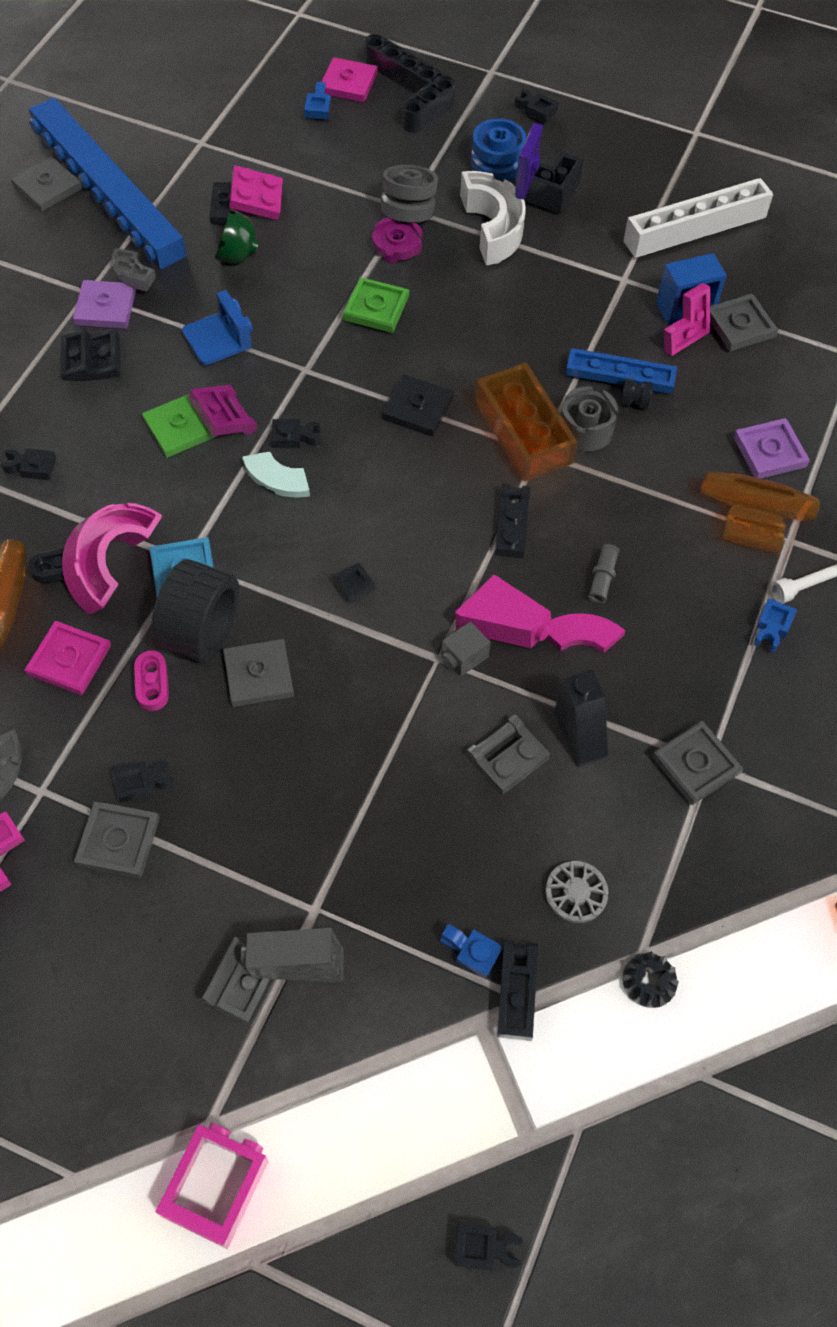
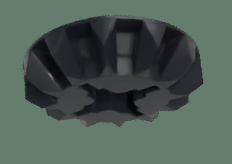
[622,951,679,1008]

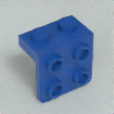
[182,290,253,365]

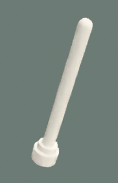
[770,564,837,604]

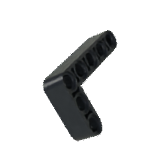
[364,34,455,133]

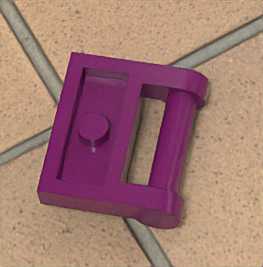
[189,385,258,436]

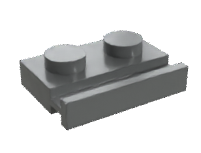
[201,937,270,1025]

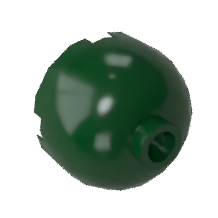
[214,209,259,264]

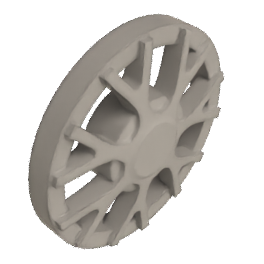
[545,861,608,923]

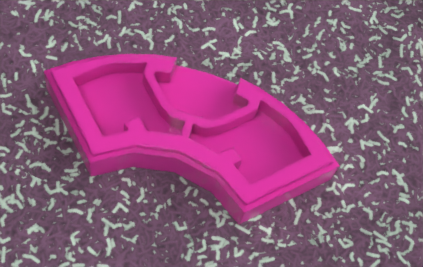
[546,613,625,653]

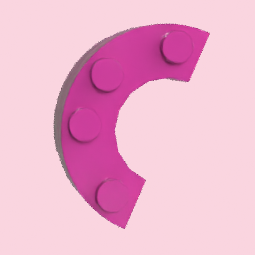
[62,503,162,615]

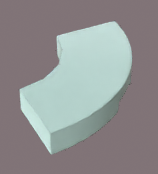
[242,451,310,498]

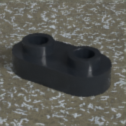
[28,548,65,583]

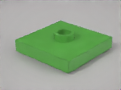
[343,277,409,333]
[142,394,217,458]

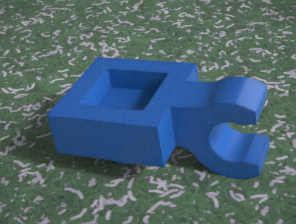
[304,82,331,120]
[440,924,503,979]

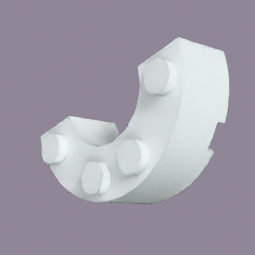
[460,171,526,265]

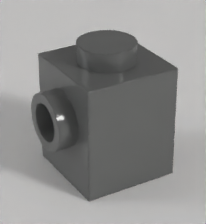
[441,621,491,677]

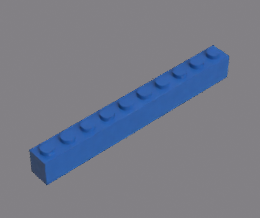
[29,97,186,270]

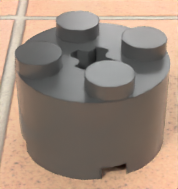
[558,386,618,454]

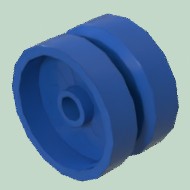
[471,119,526,182]

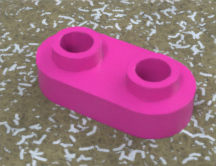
[134,651,169,711]

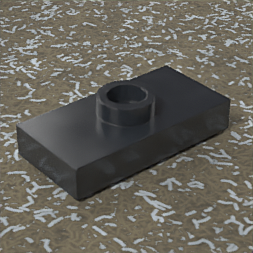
[210,182,237,224]

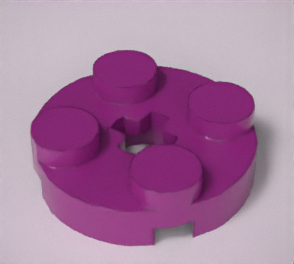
[372,217,422,264]

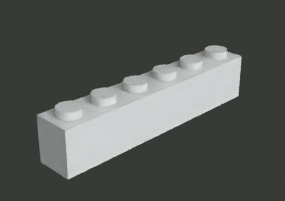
[623,178,773,258]

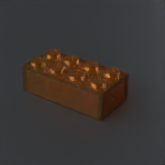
[475,362,578,481]

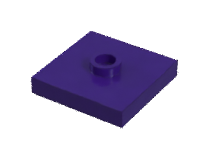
[515,123,543,200]

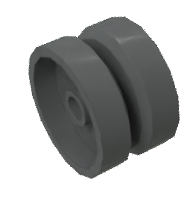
[381,165,438,222]

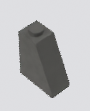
[241,928,344,983]

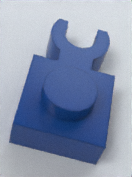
[754,598,797,653]

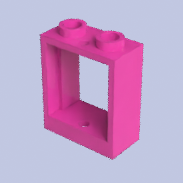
[155,1123,269,1250]

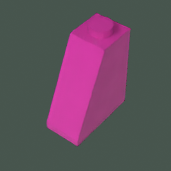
[455,575,551,648]

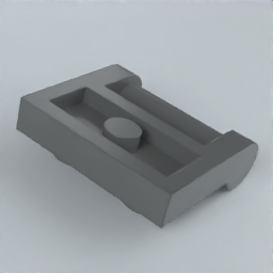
[465,714,551,795]

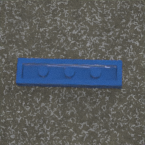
[566,348,677,394]

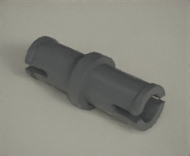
[588,544,620,604]

